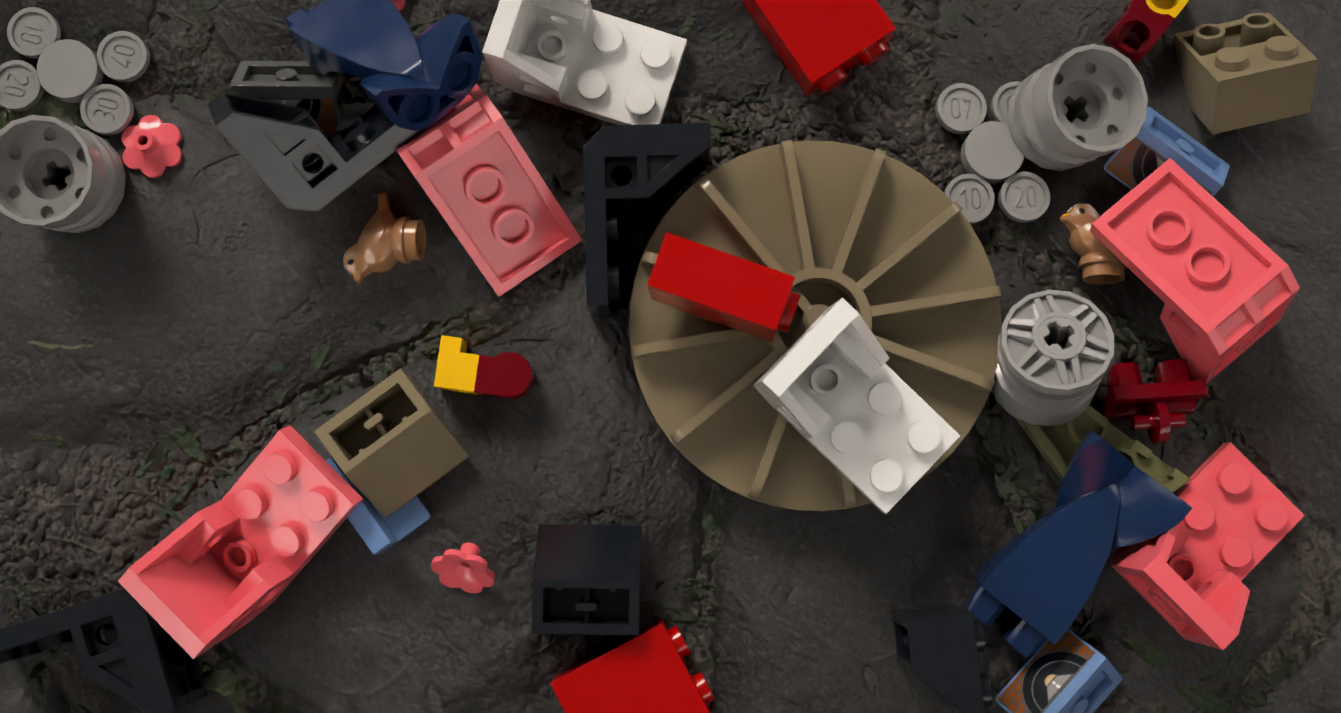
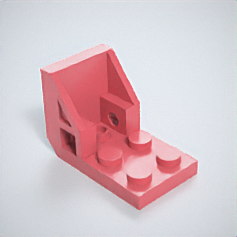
[397,84,582,297]
[1090,158,1300,384]
[118,425,363,659]
[1110,442,1305,650]

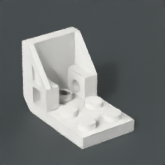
[482,0,687,125]
[753,297,960,514]

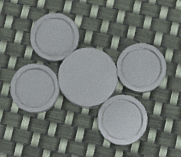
[0,7,150,135]
[935,81,1050,225]

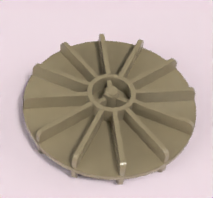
[629,140,1002,511]

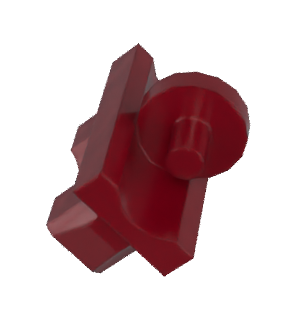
[1100,359,1209,444]

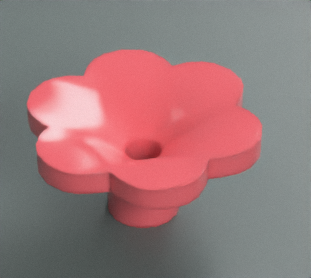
[121,115,183,178]
[430,543,496,594]

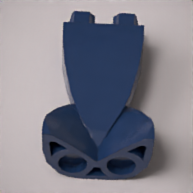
[286,0,482,131]
[965,430,1192,658]

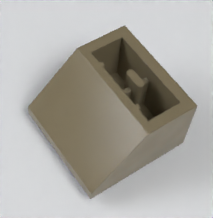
[1173,13,1318,134]
[314,368,470,518]

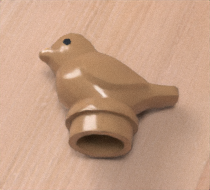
[343,192,426,283]
[1060,203,1127,284]

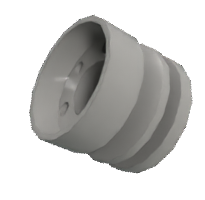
[1008,44,1148,171]
[0,115,126,233]
[992,290,1114,426]

